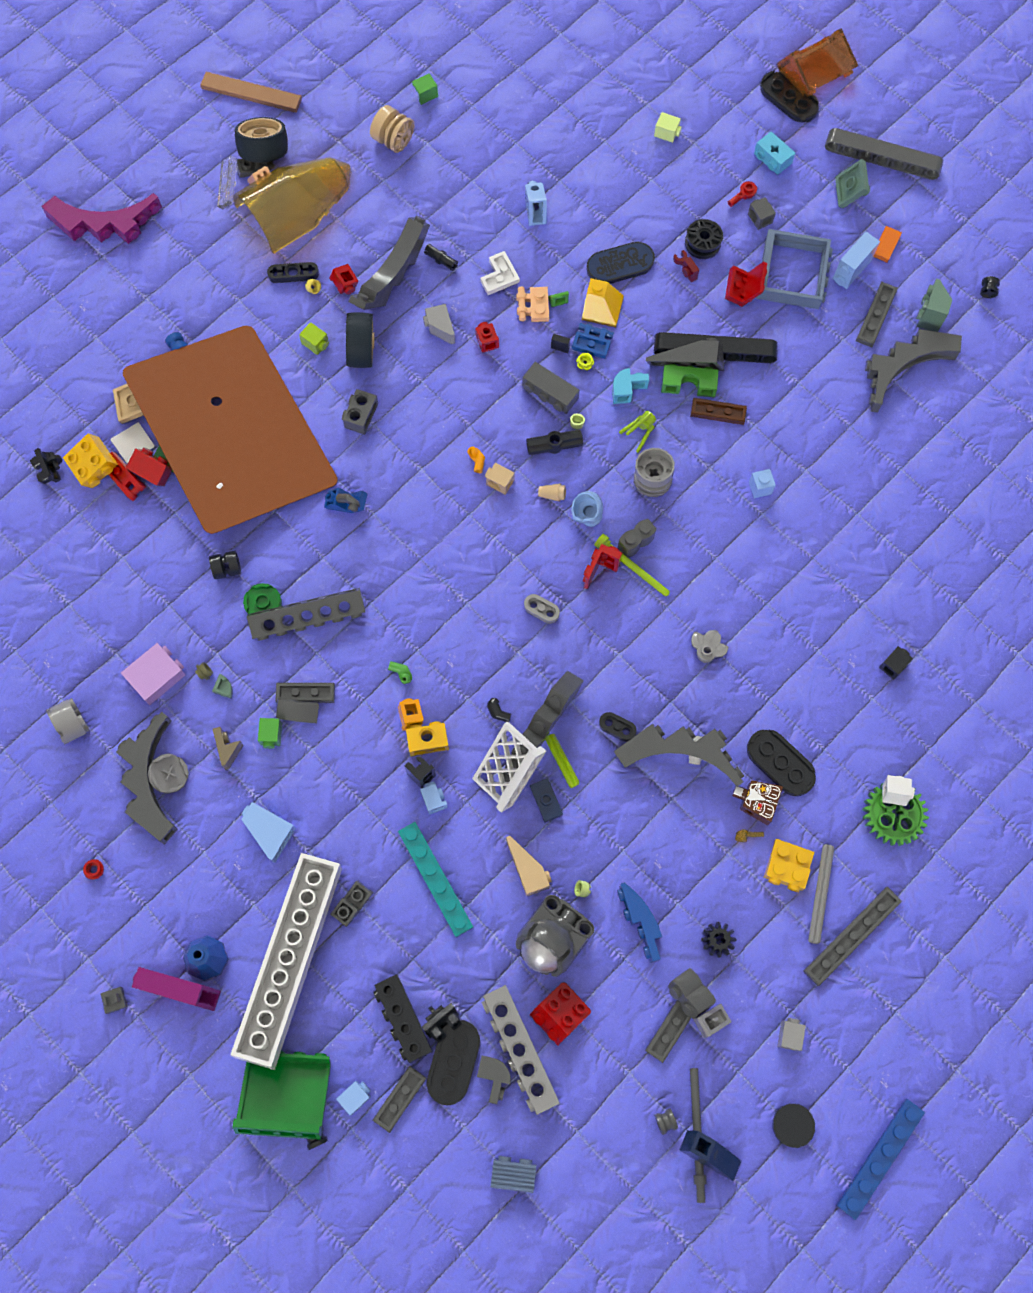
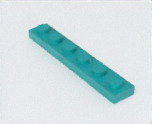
[398,822,474,937]

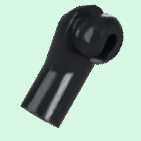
[487,698,511,722]

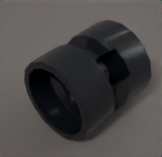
[209,550,241,580]

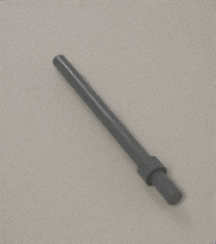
[690,1068,707,1203]

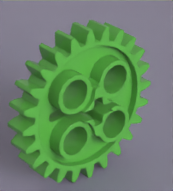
[862,783,929,846]

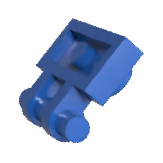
[571,323,614,359]

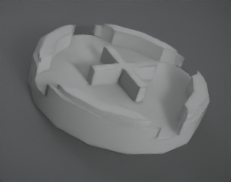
[148,754,189,794]

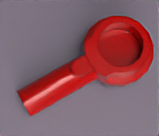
[727,181,757,207]

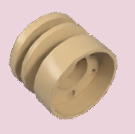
[370,105,415,153]

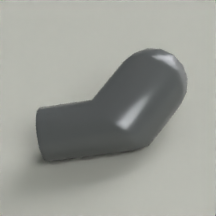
[336,493,360,512]

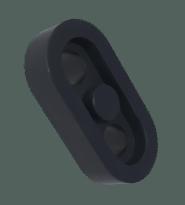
[599,712,636,742]

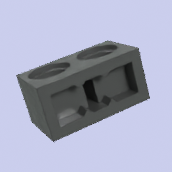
[342,389,378,435]

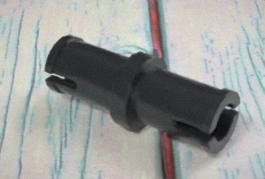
[424,244,458,271]

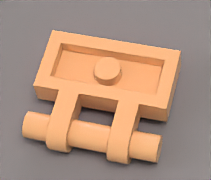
[516,287,549,322]

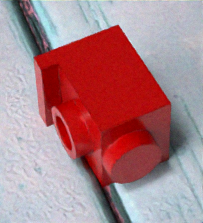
[329,264,359,295]
[475,322,499,353]

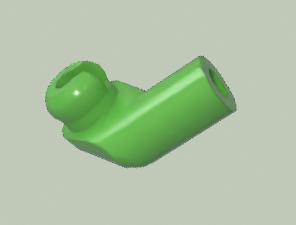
[388,661,412,684]

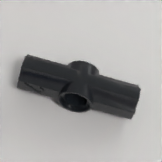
[526,429,583,455]

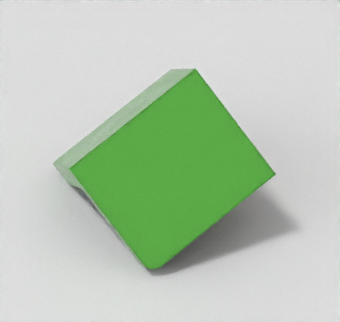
[412,73,438,105]

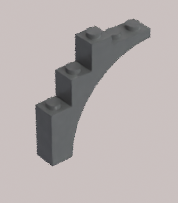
[865,329,962,412]
[503,671,584,782]
[116,712,178,845]
[614,724,744,787]

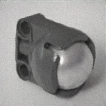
[516,895,594,977]

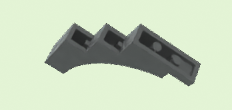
[348,216,430,310]

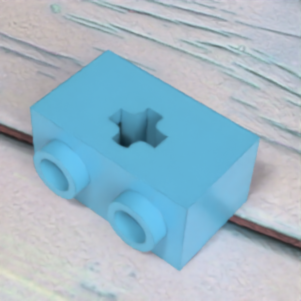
[754,132,795,175]

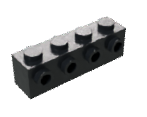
[373,974,433,1063]

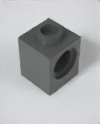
[748,197,776,230]

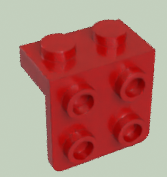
[725,261,767,307]
[583,544,622,589]
[529,982,591,1045]

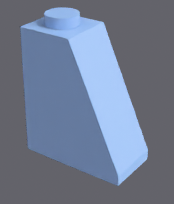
[241,802,296,863]

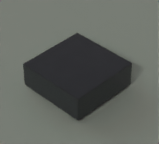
[551,334,570,353]

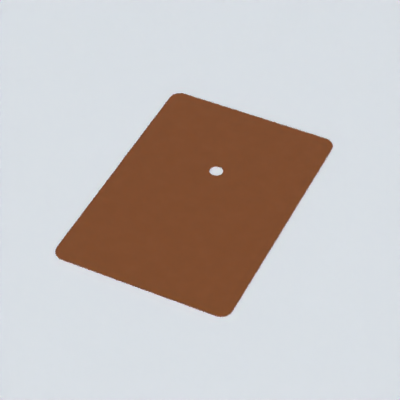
[123,326,337,534]

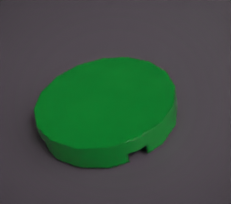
[243,583,282,620]

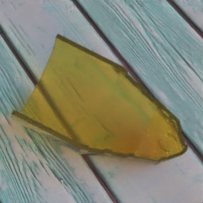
[233,157,351,254]

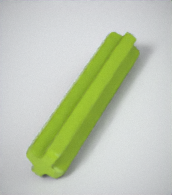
[545,734,579,788]

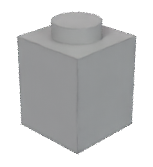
[777,1018,806,1051]

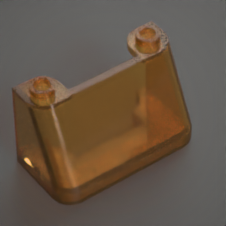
[776,28,858,97]

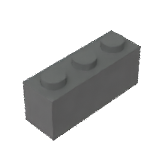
[522,362,580,414]

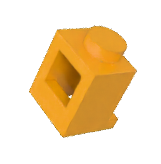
[398,698,424,731]

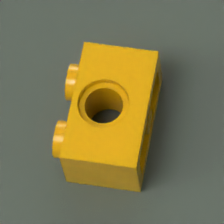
[406,721,449,756]

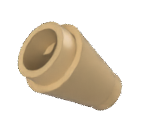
[538,483,566,502]

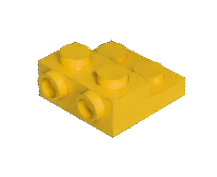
[764,839,814,892]

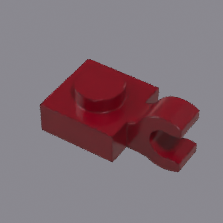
[673,250,699,282]

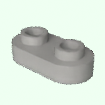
[524,594,560,624]

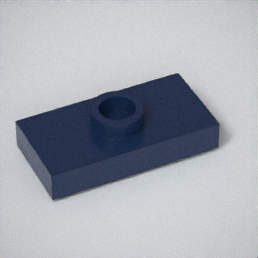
[530,778,563,823]

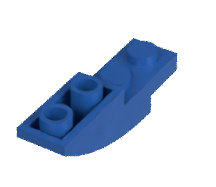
[617,883,662,963]

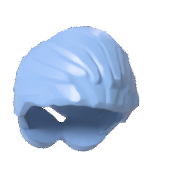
[571,491,603,527]

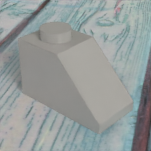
[423,304,455,344]

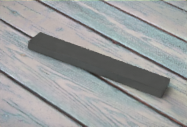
[803,886,902,986]

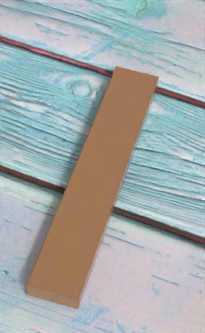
[200,72,302,113]

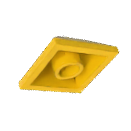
[582,278,624,327]

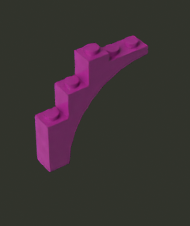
[41,193,162,244]

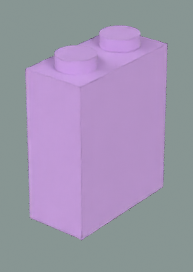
[121,643,185,705]

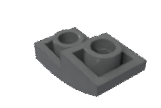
[235,159,275,177]
[276,698,319,723]
[330,881,374,927]

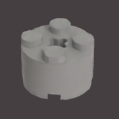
[46,698,90,745]

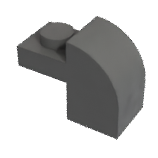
[477,1056,510,1104]

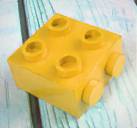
[63,433,118,488]

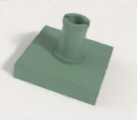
[835,159,870,208]

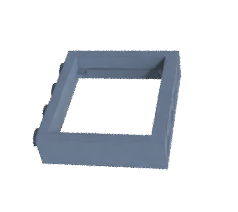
[756,229,833,309]

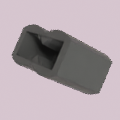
[618,519,657,558]
[668,968,716,1019]

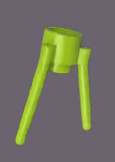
[619,411,656,453]

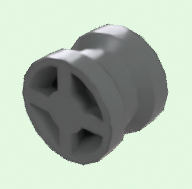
[654,1108,678,1135]

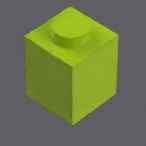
[299,322,329,355]

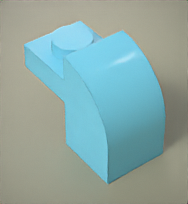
[612,368,649,404]

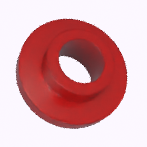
[83,859,104,880]

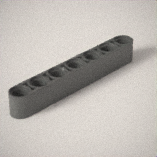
[825,128,943,180]

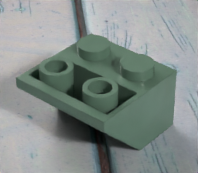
[916,279,952,332]

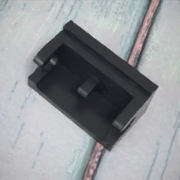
[404,757,436,788]

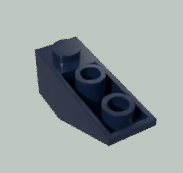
[679,1130,741,1181]

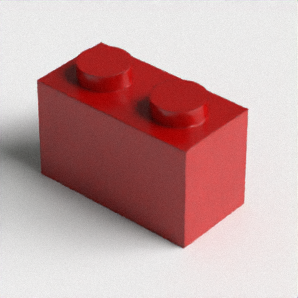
[126,447,172,486]

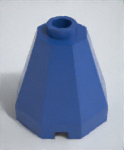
[183,936,229,981]

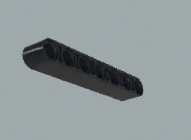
[654,332,777,363]

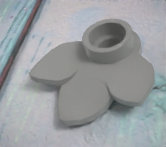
[691,630,728,663]

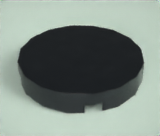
[772,1104,815,1148]

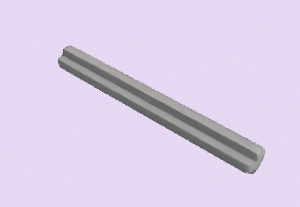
[808,844,834,944]

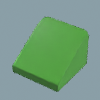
[548,291,569,307]

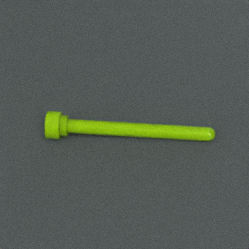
[594,533,670,596]

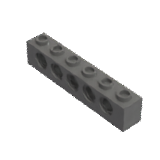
[247,588,365,641]

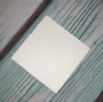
[110,422,155,463]

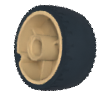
[235,117,288,163]
[346,312,374,368]

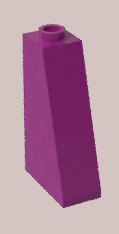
[132,967,221,1011]

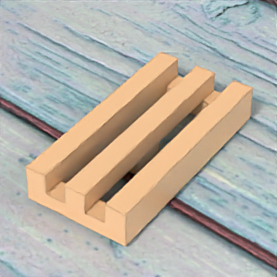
[247,166,270,186]

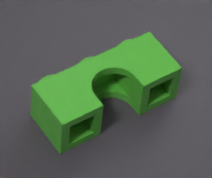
[661,364,718,398]

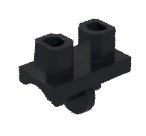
[30,448,63,484]
[422,1003,462,1043]

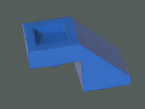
[324,488,368,513]

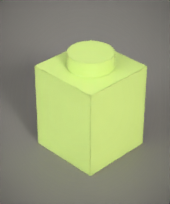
[654,112,682,143]

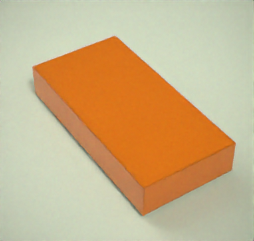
[873,226,902,263]

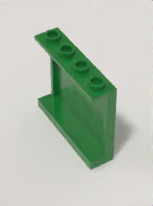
[232,1051,331,1140]

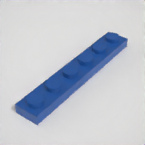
[836,1099,925,1220]

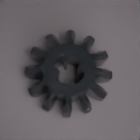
[701,922,736,958]

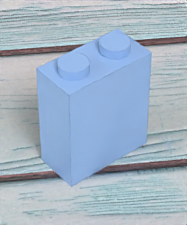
[833,232,880,289]

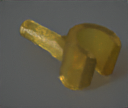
[735,829,764,842]

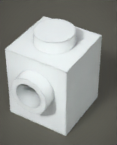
[882,775,915,806]

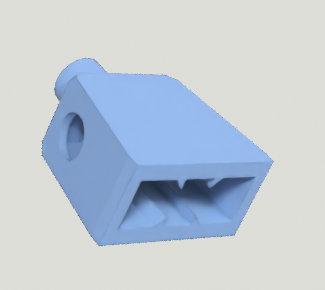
[525,181,546,226]

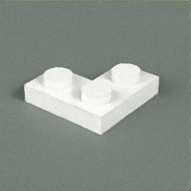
[480,251,520,295]

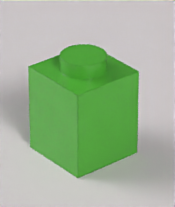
[258,718,282,749]

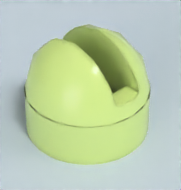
[570,414,585,430]
[574,880,591,897]

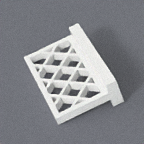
[472,722,546,813]

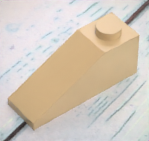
[506,836,552,897]

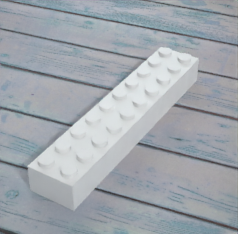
[230,853,342,1070]

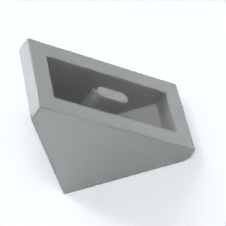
[693,1004,731,1038]

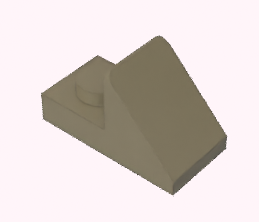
[213,727,243,770]

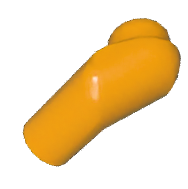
[467,446,485,473]

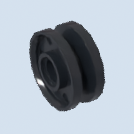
[685,219,723,259]

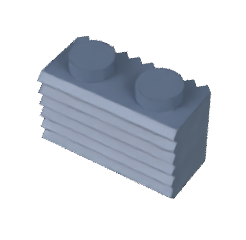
[491,1156,536,1193]

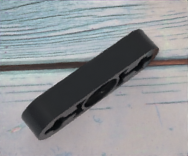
[267,262,319,283]

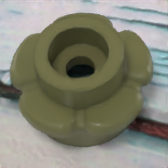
[195,662,213,680]

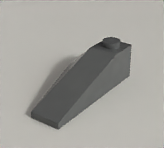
[646,338,724,371]

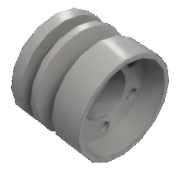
[634,448,675,497]

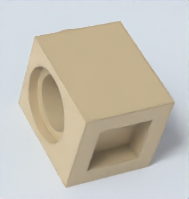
[485,463,515,495]

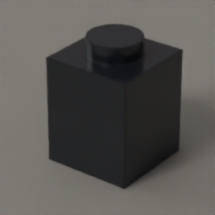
[879,646,913,680]

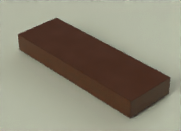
[690,398,747,425]

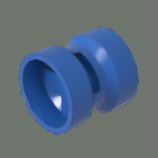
[165,332,188,351]

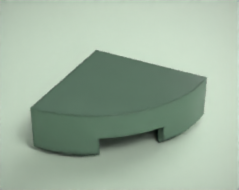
[212,674,233,699]

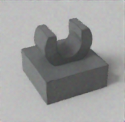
[100,987,127,1014]

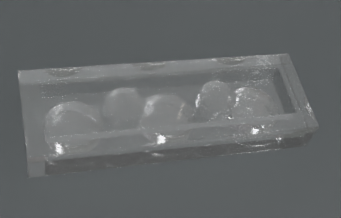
[217,155,237,209]

